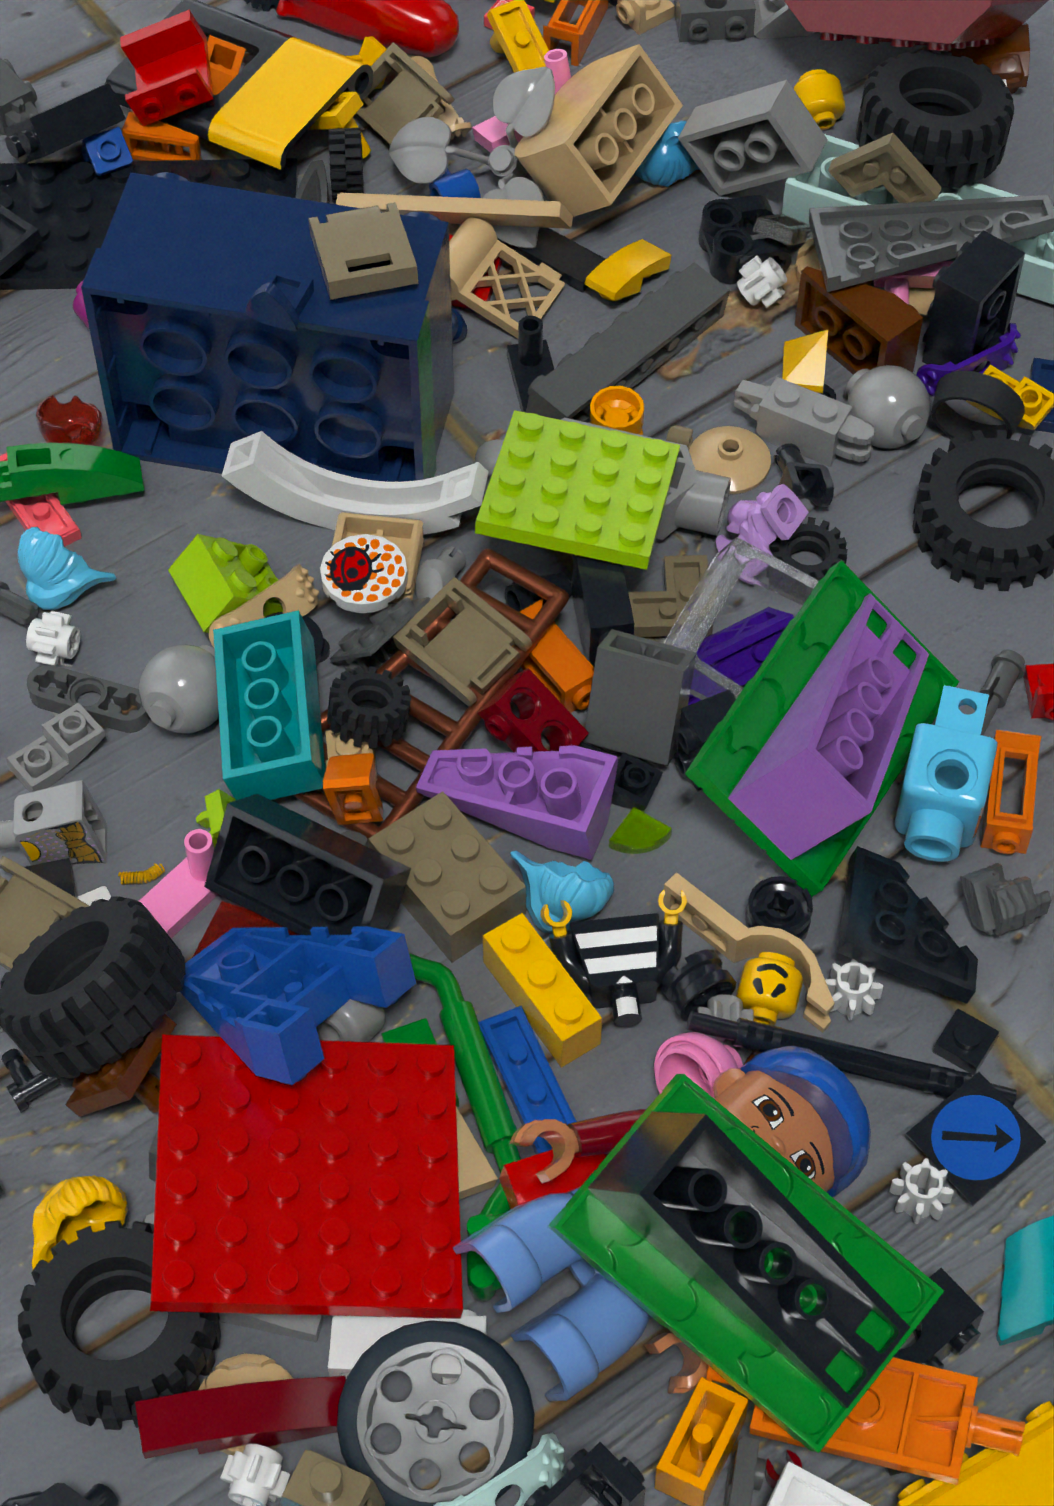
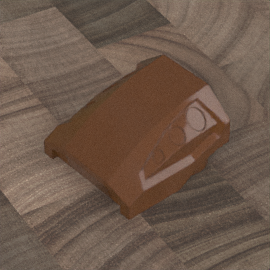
[948,23,1030,94]

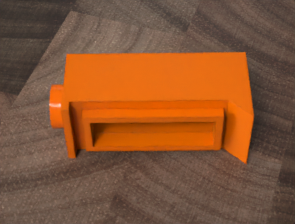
[543,0,608,66]
[512,598,594,713]
[981,729,1041,854]

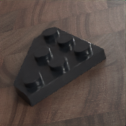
[838,846,978,1004]

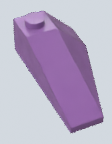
[416,745,618,860]

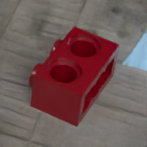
[477,668,589,752]

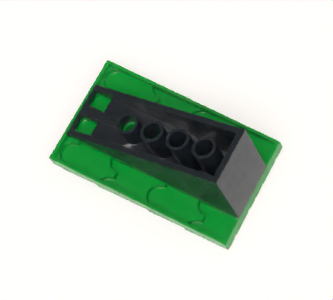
[548,1074,944,1453]

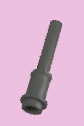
[979,650,1026,735]

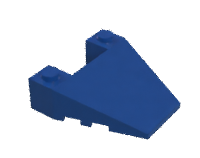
[180,926,416,1085]

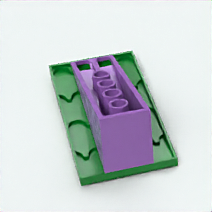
[685,560,959,897]

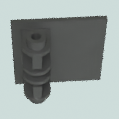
[330,597,430,675]

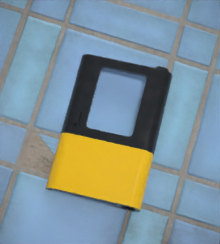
[105,0,374,170]

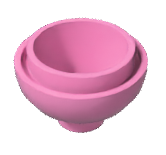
[654,1032,743,1099]

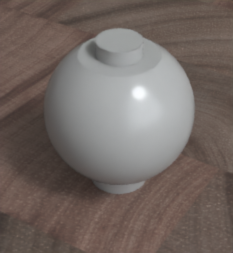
[846,365,930,449]
[139,644,219,733]

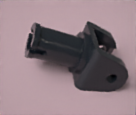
[774,443,834,507]

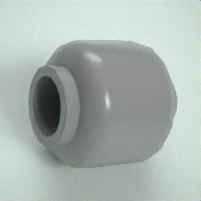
[316,999,385,1042]

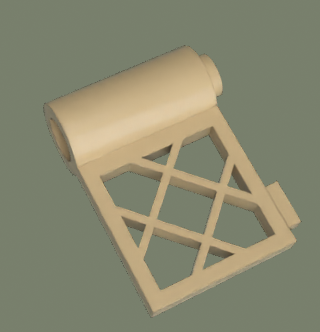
[449,217,565,339]

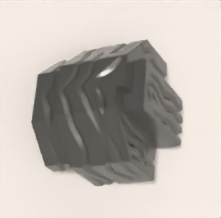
[960,863,1051,936]

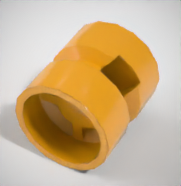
[590,386,644,435]

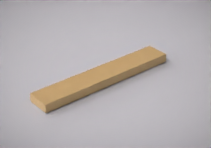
[336,193,573,229]

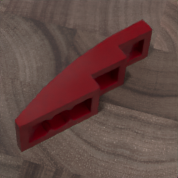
[135,1376,346,1459]

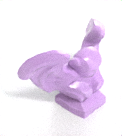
[716,484,809,585]

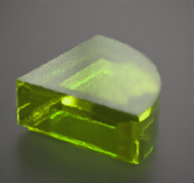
[609,807,672,854]

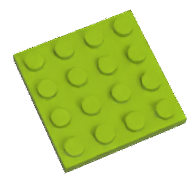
[475,410,680,570]

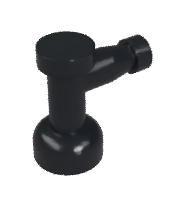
[1,1049,75,1112]

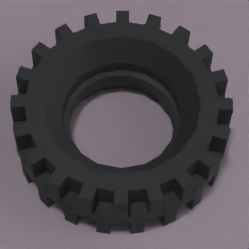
[912,430,1054,591]

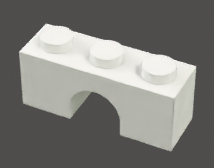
[328,1309,487,1393]

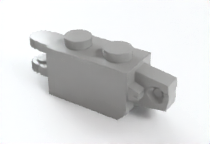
[734,377,876,467]

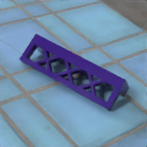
[684,607,794,705]

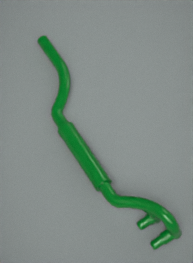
[409,953,521,1302]

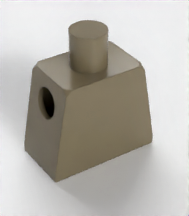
[278,1449,385,1506]

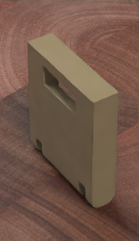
[356,42,455,145]
[308,202,418,300]
[393,577,532,707]
[0,856,89,971]

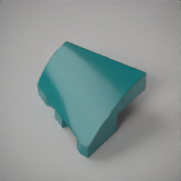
[996,1215,1054,1346]

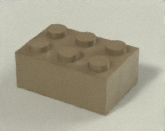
[368,791,526,963]

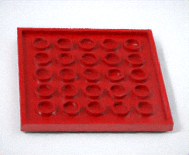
[150,1034,463,1319]

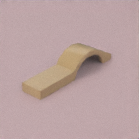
[663,872,835,1033]

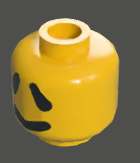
[736,952,803,1026]

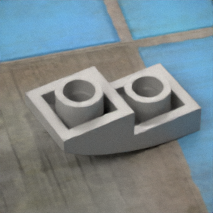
[6,702,105,792]

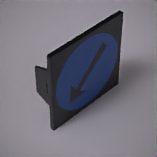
[906,1072,1046,1206]

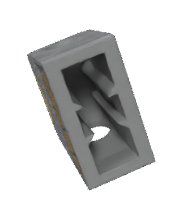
[0,780,107,865]

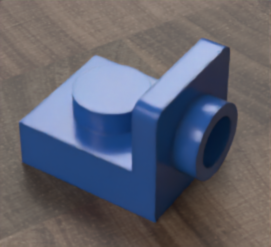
[81,127,133,176]

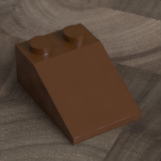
[795,266,923,375]

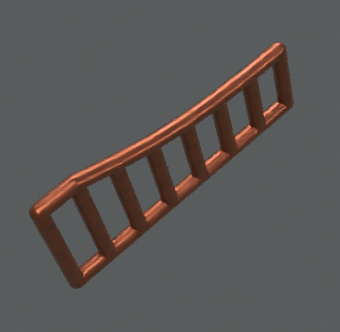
[293,548,569,839]

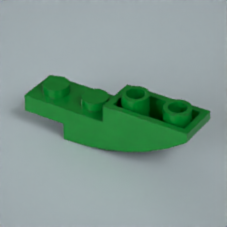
[0,443,145,505]

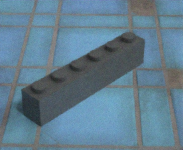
[526,262,730,423]

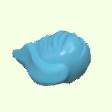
[18,527,117,610]
[510,851,614,934]

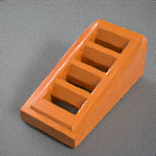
[122,112,202,161]

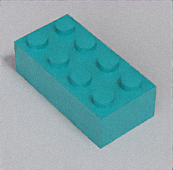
[213,610,325,800]

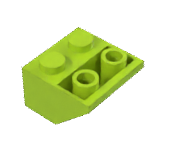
[168,534,283,633]

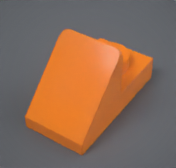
[323,753,383,825]

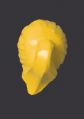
[32,1175,128,1269]

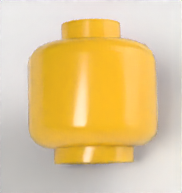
[793,69,846,130]

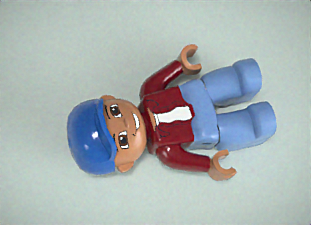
[453,1046,871,1401]

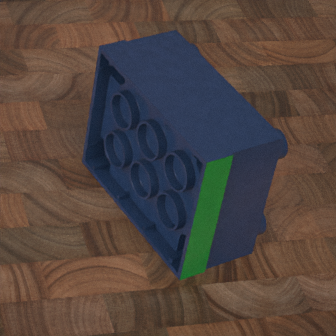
[81,172,454,482]

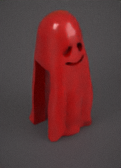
[276,0,459,57]

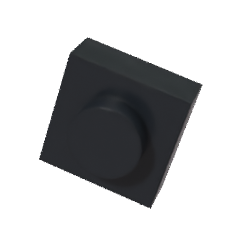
[933,1009,1000,1075]

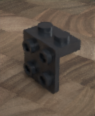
[524,1442,645,1506]

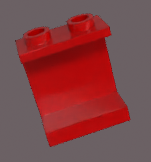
[120,9,213,126]

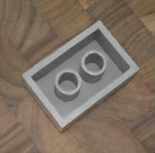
[678,80,828,196]

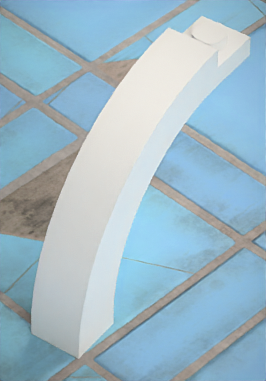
[222,431,489,535]

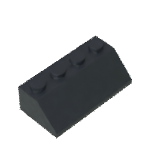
[204,794,411,935]

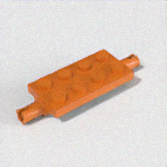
[706,1357,1025,1485]

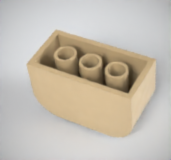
[514,44,683,217]

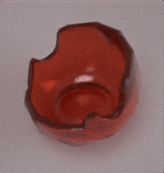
[36,395,103,446]

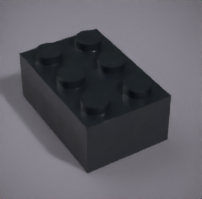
[922,230,1025,372]

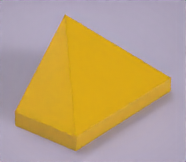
[782,330,828,393]

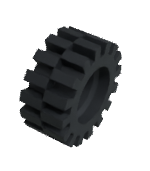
[329,128,364,201]
[768,517,848,598]
[327,667,411,748]

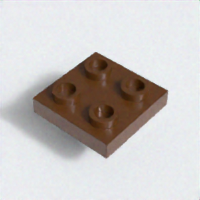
[65,1014,177,1117]

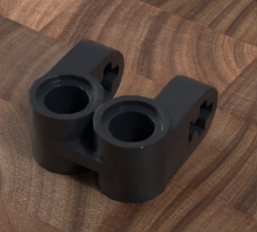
[698,195,792,284]

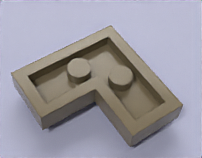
[828,133,942,203]
[628,555,713,637]

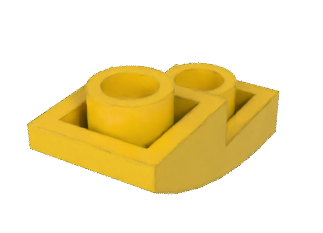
[585,239,672,301]
[966,364,1054,430]

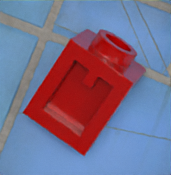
[1023,664,1054,720]

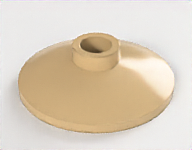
[689,426,771,494]

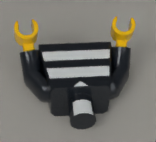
[541,889,687,1027]

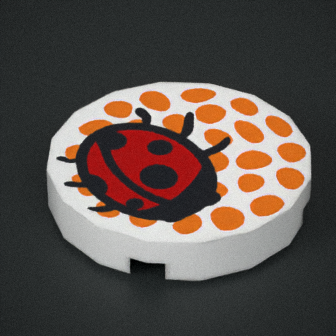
[320,534,408,613]

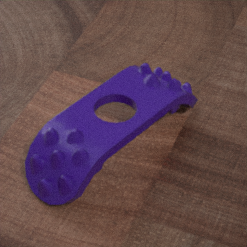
[916,323,1021,396]

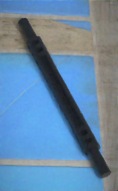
[687,1011,1017,1106]

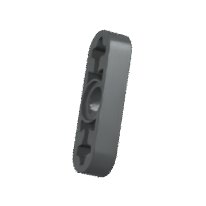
[27,665,150,733]

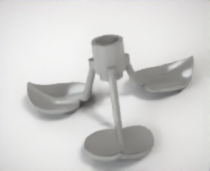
[389,67,555,249]

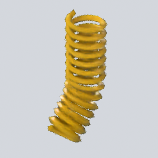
[118,863,165,885]

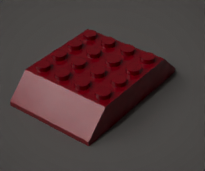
[784,0,1049,51]

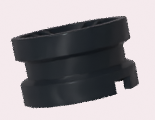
[746,876,813,941]
[661,949,737,1021]

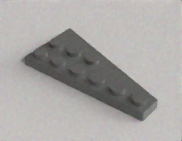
[809,195,1054,292]

